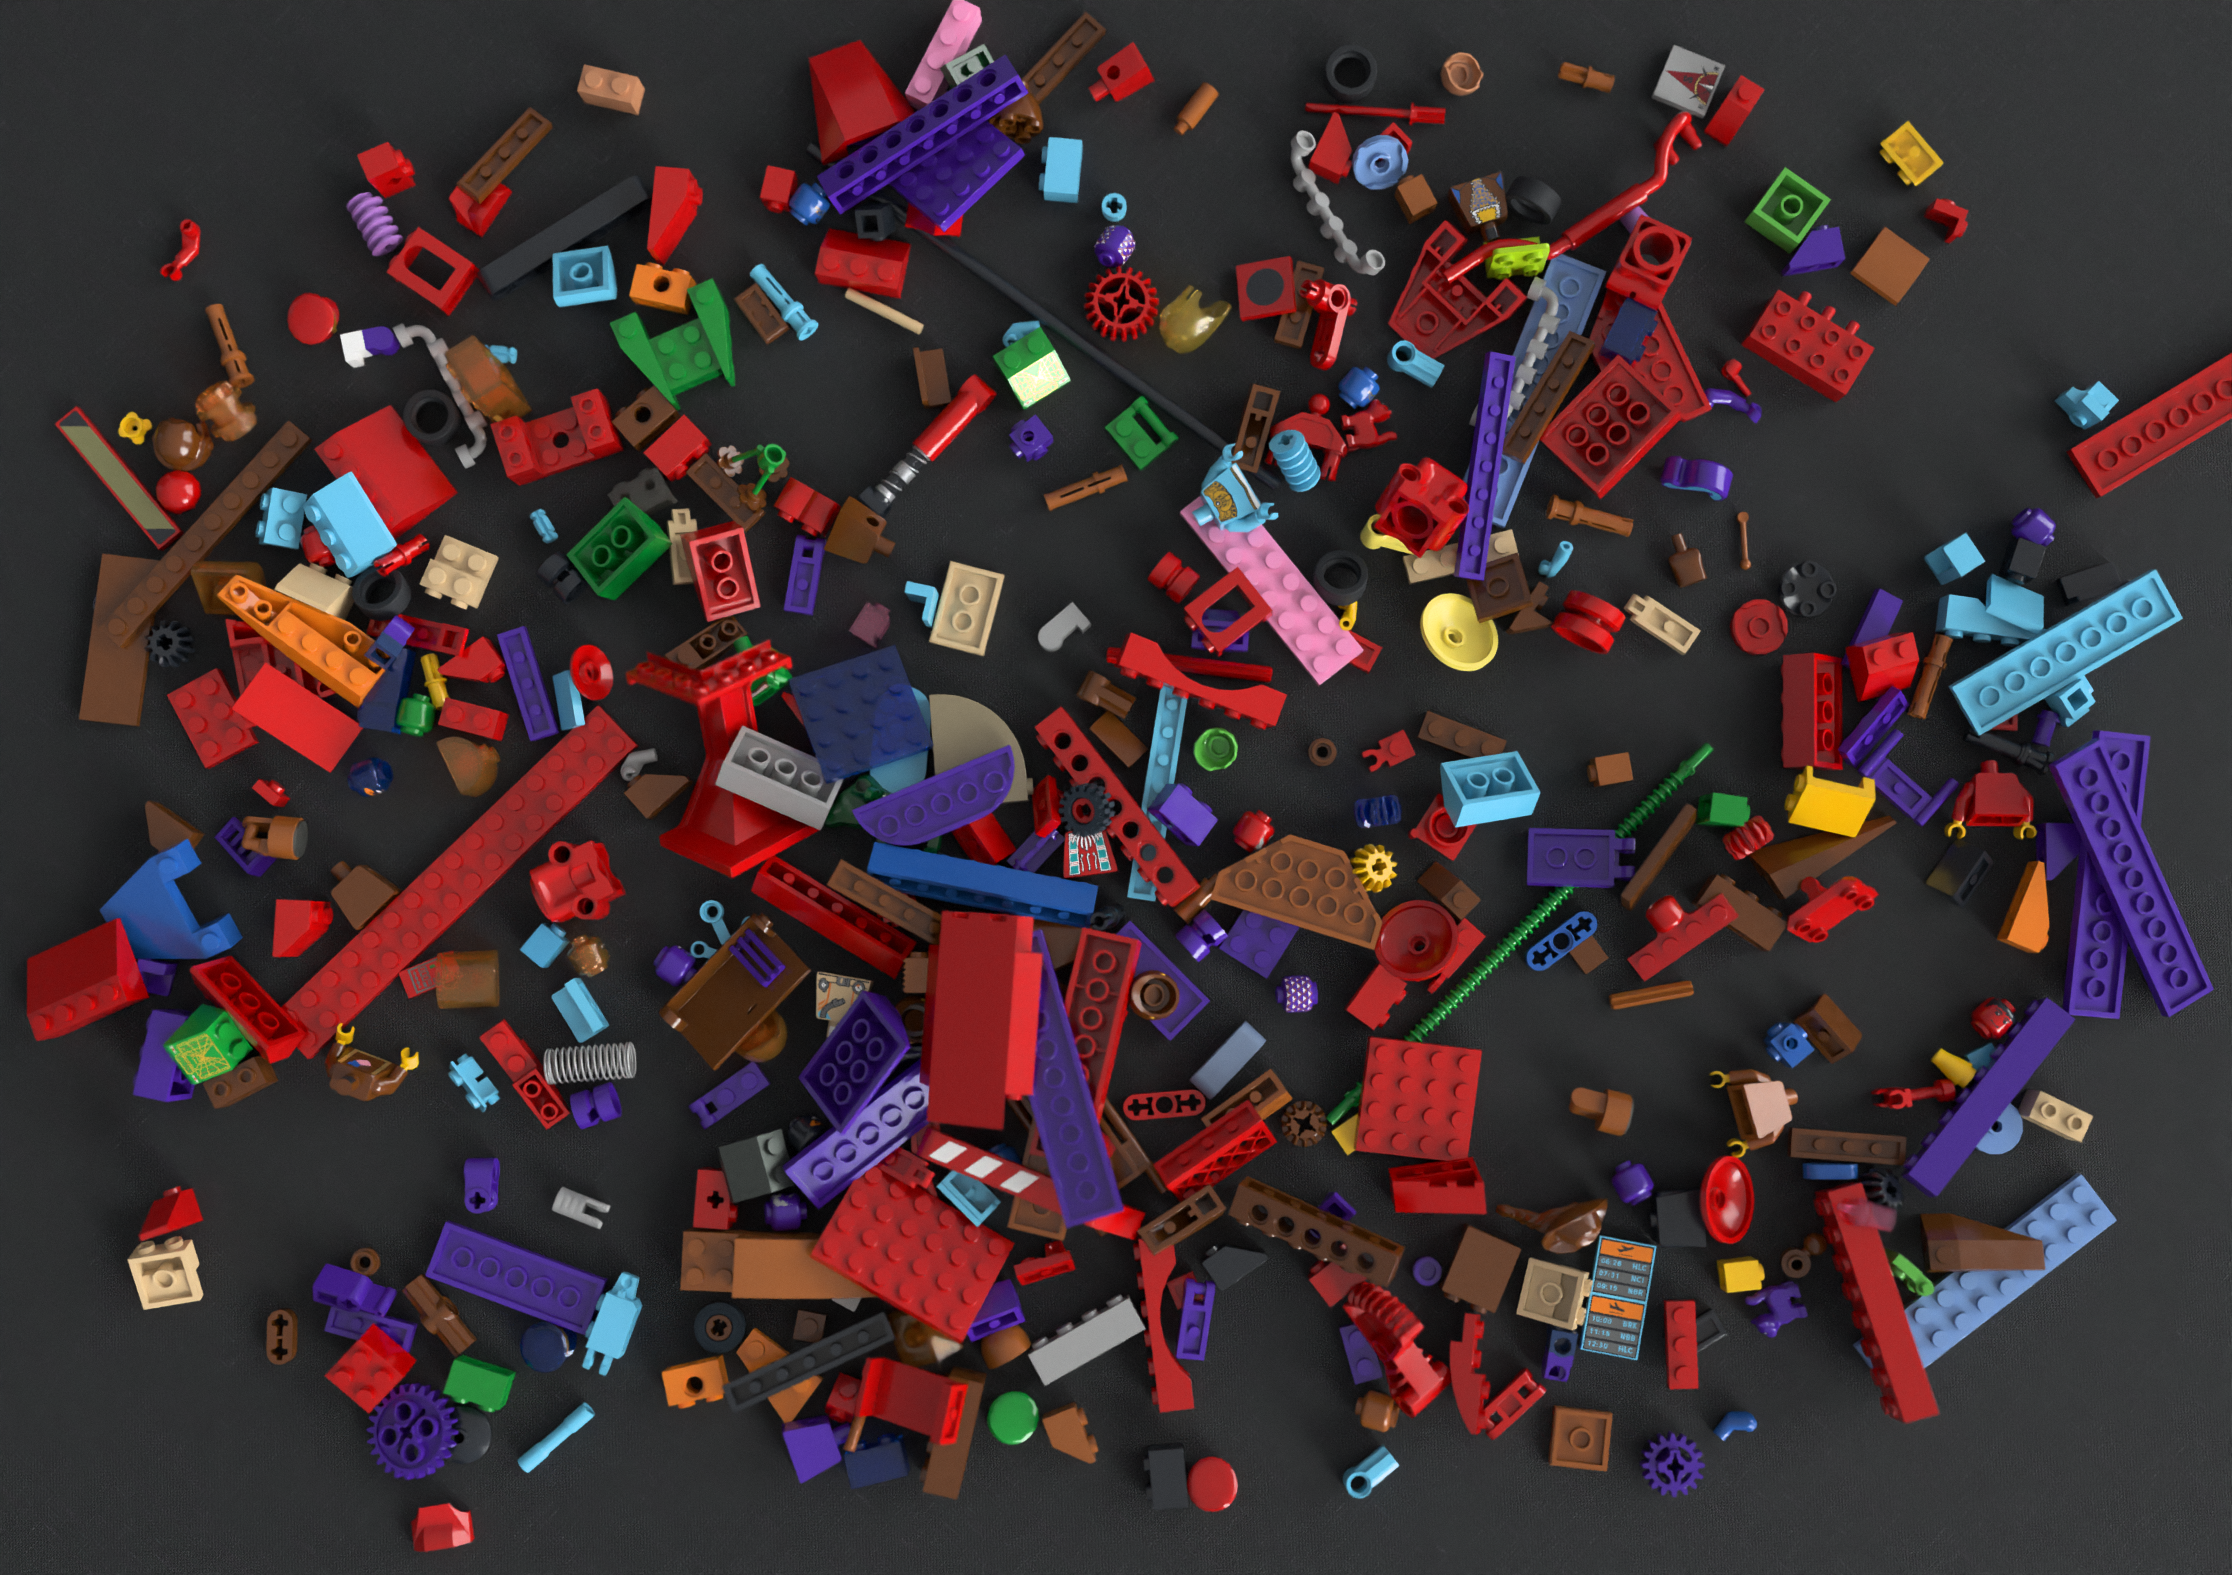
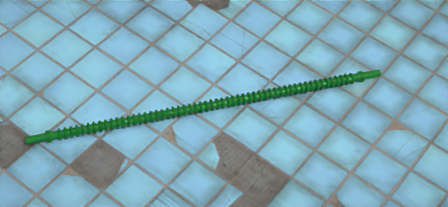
[1325,742,1714,1125]

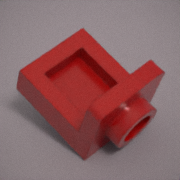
[1924,198,1968,244]
[825,1372,862,1423]

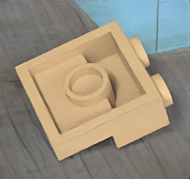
[420,535,499,610]
[128,1236,204,1310]
[1516,1257,1593,1330]

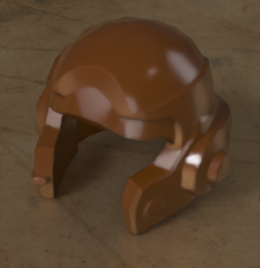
[152,417,214,471]

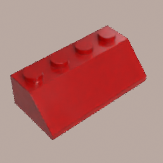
[1781,653,1842,770]
[190,955,306,1064]

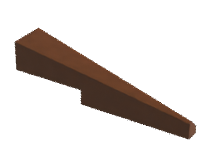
[1748,816,1896,899]

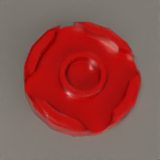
[1730,599,1788,655]

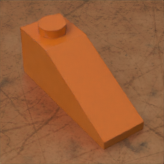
[1997,861,2050,953]

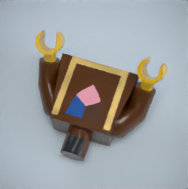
[324,1023,419,1101]

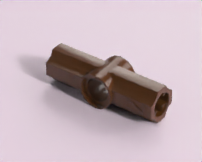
[402,1273,477,1357]

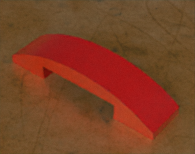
[366,614,469,657]

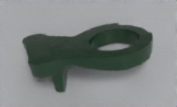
[823,774,943,854]

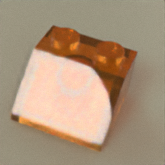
[886,1309,963,1367]

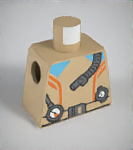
[816,972,874,1037]

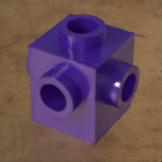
[1009,414,1054,462]

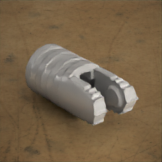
[552,1187,610,1229]

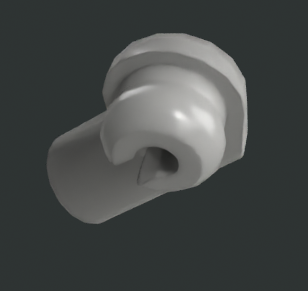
[621,748,658,781]

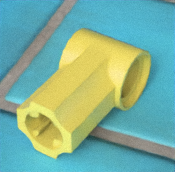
[1360,514,1413,555]

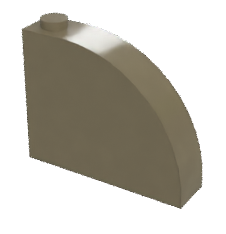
[929,694,1034,804]

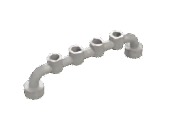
[1291,131,1385,275]
[1470,277,1560,427]
[393,323,487,469]

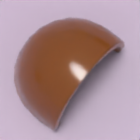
[981,1325,1031,1369]

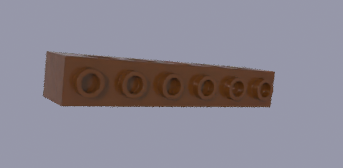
[1228,1176,1405,1287]

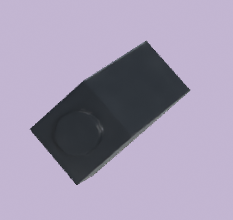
[1201,1243,1269,1292]

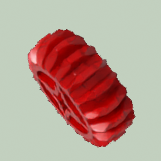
[1084,266,1159,342]

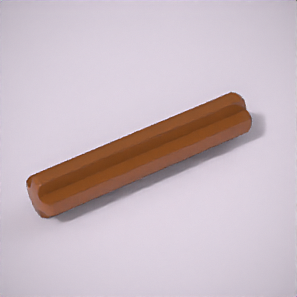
[1609,980,1694,1010]

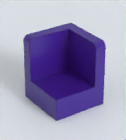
[137,958,178,996]

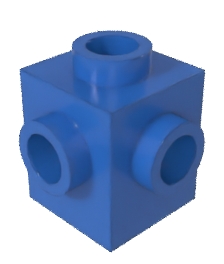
[1763,1022,1814,1068]

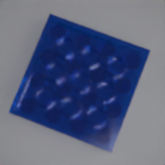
[788,645,934,784]

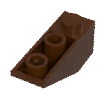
[664,615,748,671]

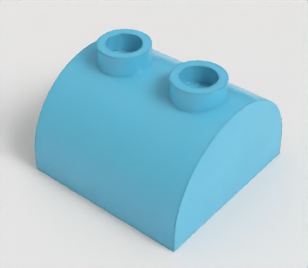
[553,246,617,307]

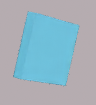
[1986,574,2044,634]

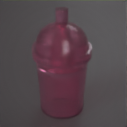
[1837,1197,1896,1232]

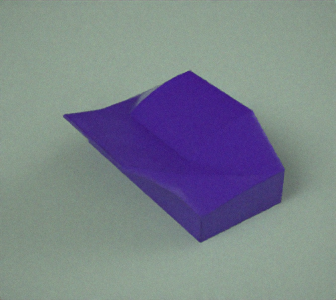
[1191,609,1249,652]

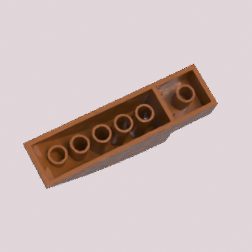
[680,1228,877,1299]

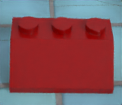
[815,229,911,298]

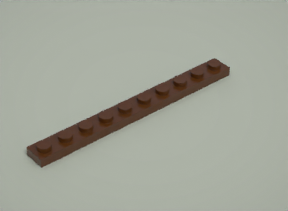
[98,420,313,648]
[826,860,1068,1004]

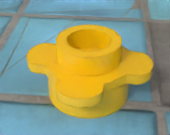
[118,412,152,445]

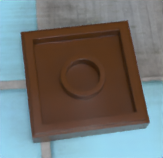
[1466,553,1534,623]

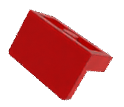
[951,813,1016,866]

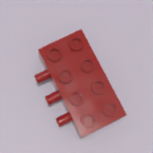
[1741,289,1875,403]

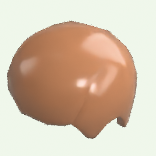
[1440,52,1483,96]

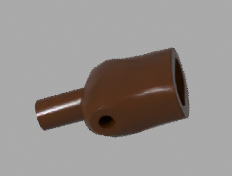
[1668,533,1707,588]

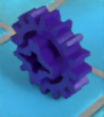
[1639,1431,1705,1497]

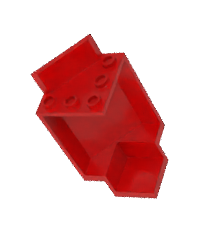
[919,911,1042,1130]

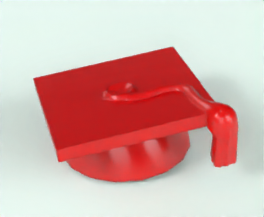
[1407,793,1477,861]

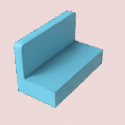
[905,581,939,628]
[552,978,610,1043]

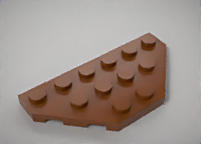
[1210,835,1382,950]

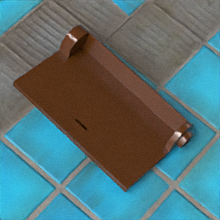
[658,912,811,1070]

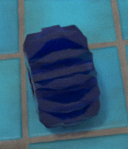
[1353,795,1402,828]

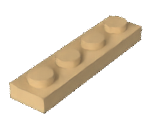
[1403,529,1519,585]

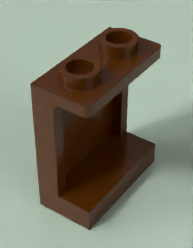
[1438,1223,1521,1314]

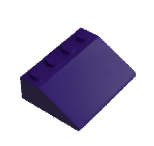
[798,990,910,1135]

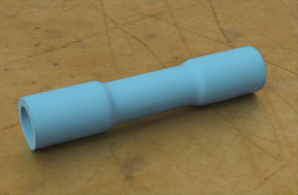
[518,1402,595,1473]

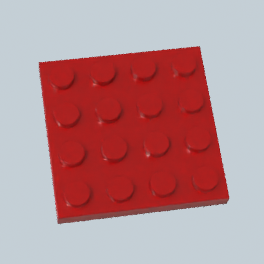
[1354,1036,1482,1161]

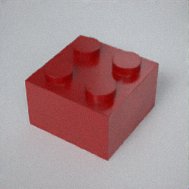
[325,1323,417,1413]

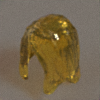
[1159,285,1231,354]

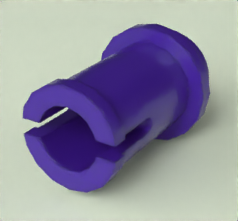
[2031,710,2060,747]

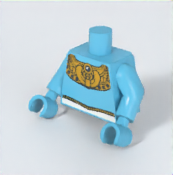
[1192,443,1278,532]

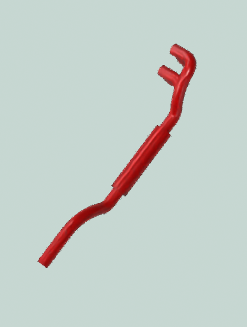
[1441,111,1702,284]

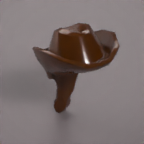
[1496,1198,1608,1254]

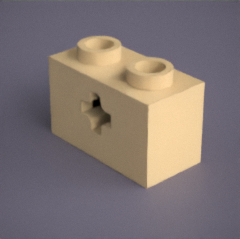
[2018,1089,2093,1142]

